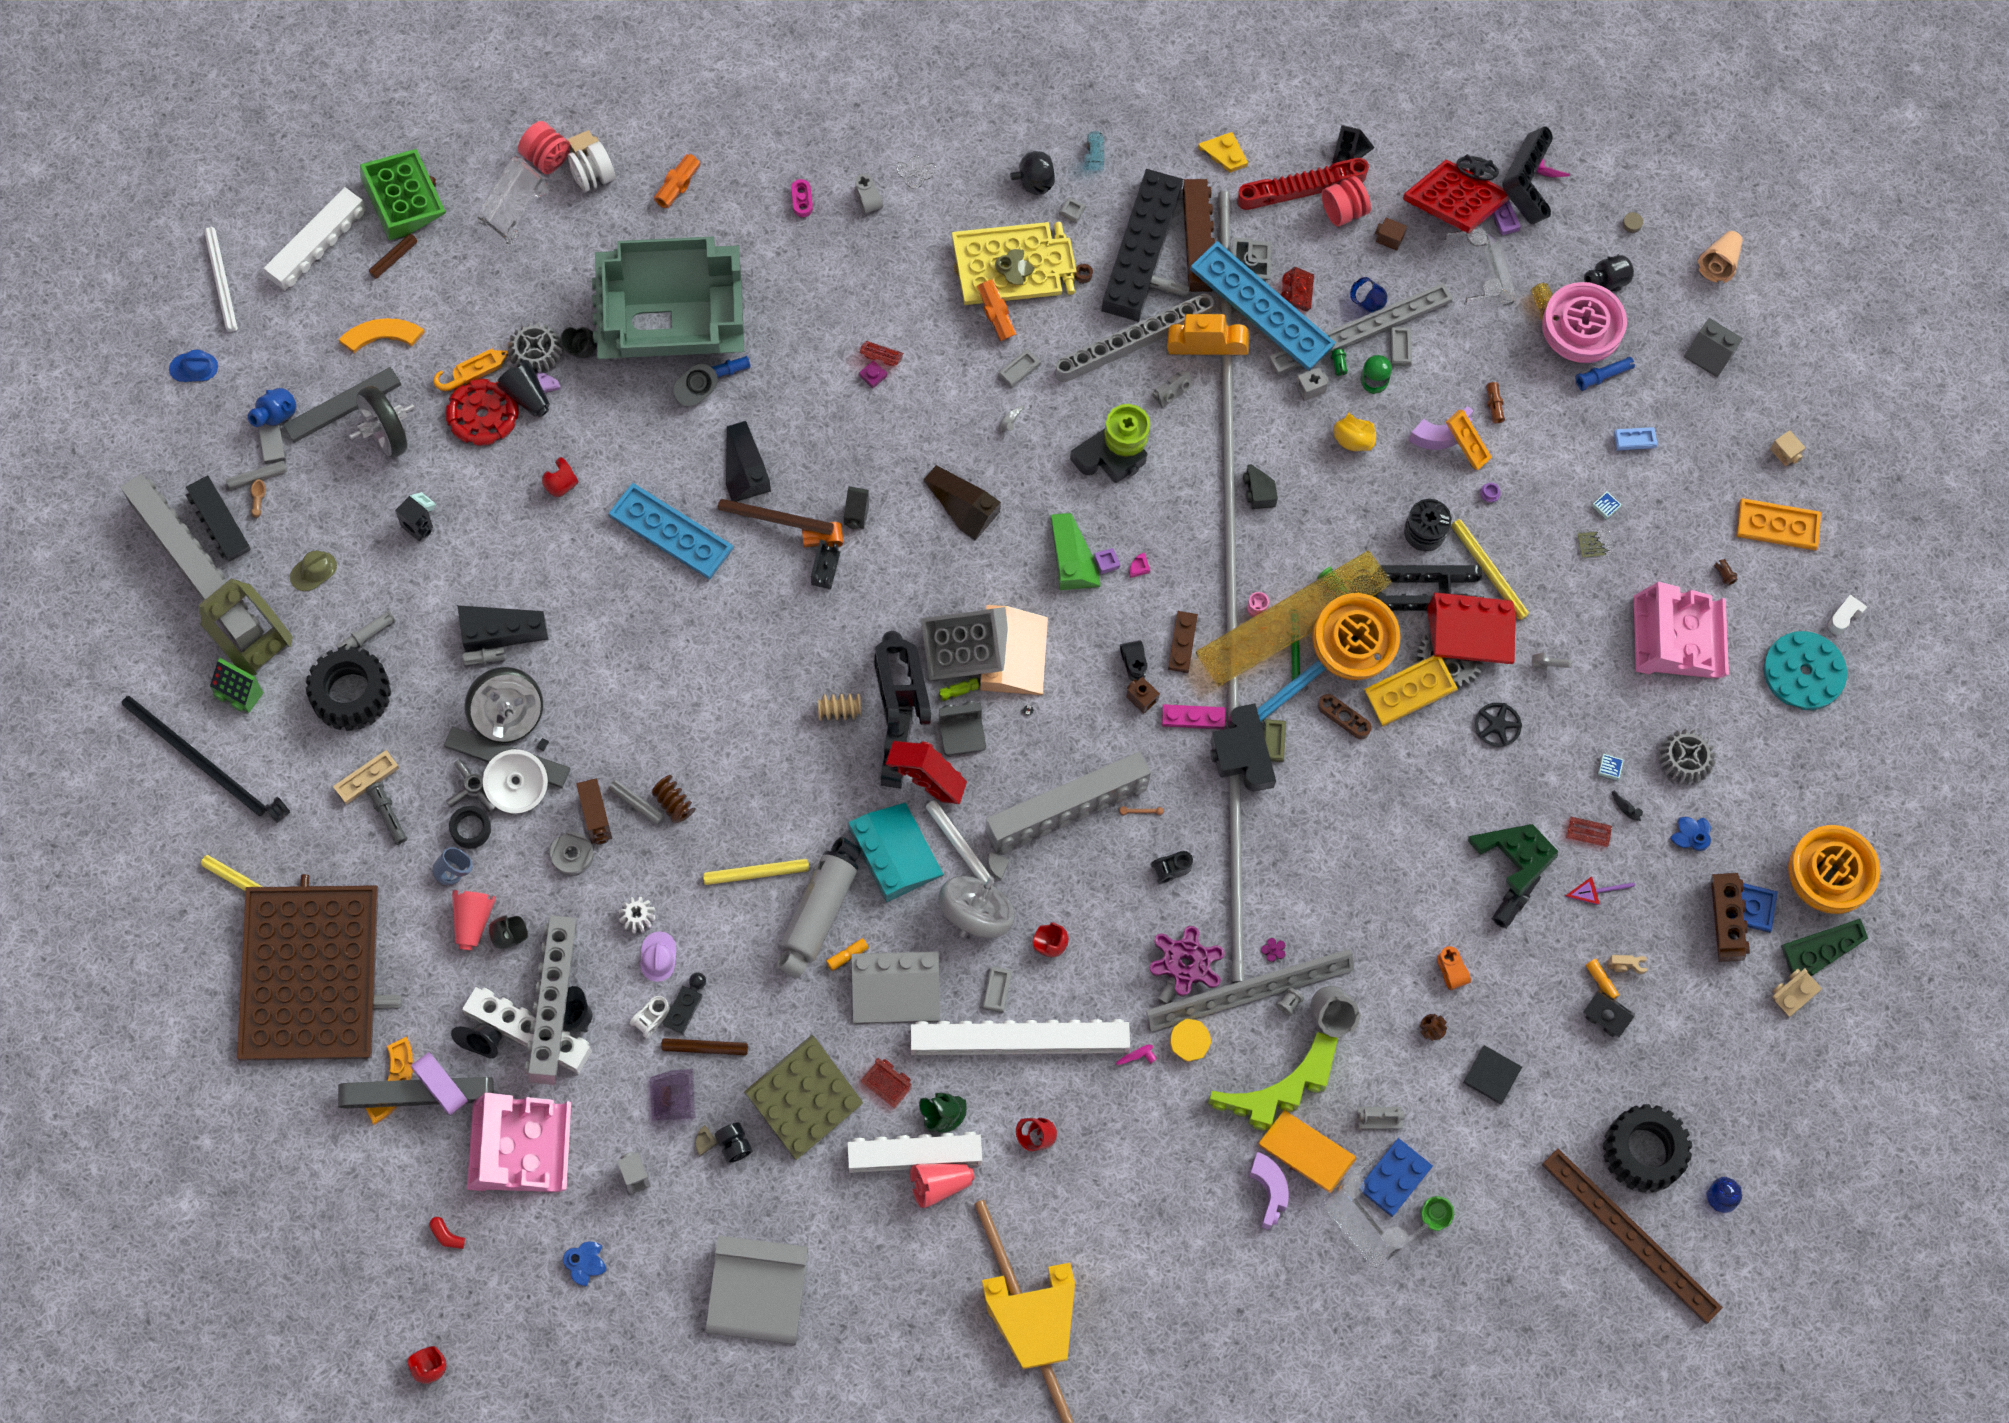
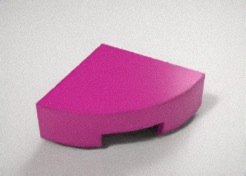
[1129,552,1150,578]

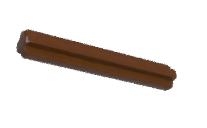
[661,1038,748,1056]

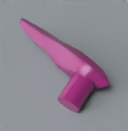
[1536,158,1570,177]
[1116,1045,1157,1065]

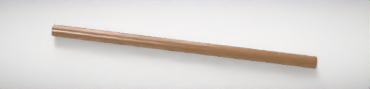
[974,1200,1074,1423]

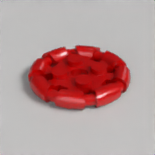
[445,379,519,446]

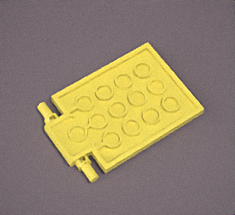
[951,222,1077,305]

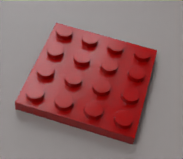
[1403,159,1510,234]

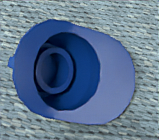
[169,349,218,382]

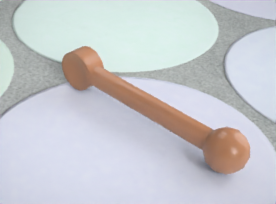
[1120,806,1164,815]

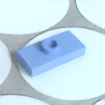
[1613,427,1657,451]

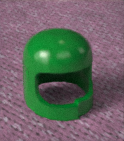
[1360,355,1392,394]

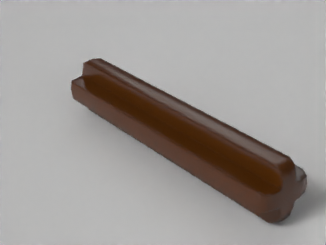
[369,234,417,279]

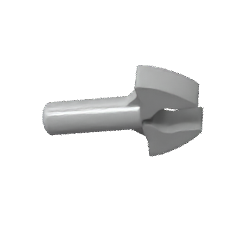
[1531,653,1572,670]

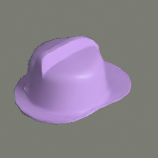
[640,931,676,982]

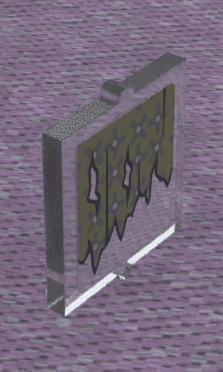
[1573,527,1615,562]

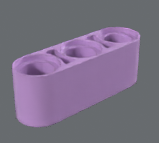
[411,1052,468,1115]

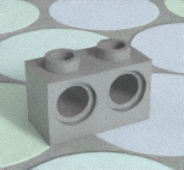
[617,1152,651,1195]

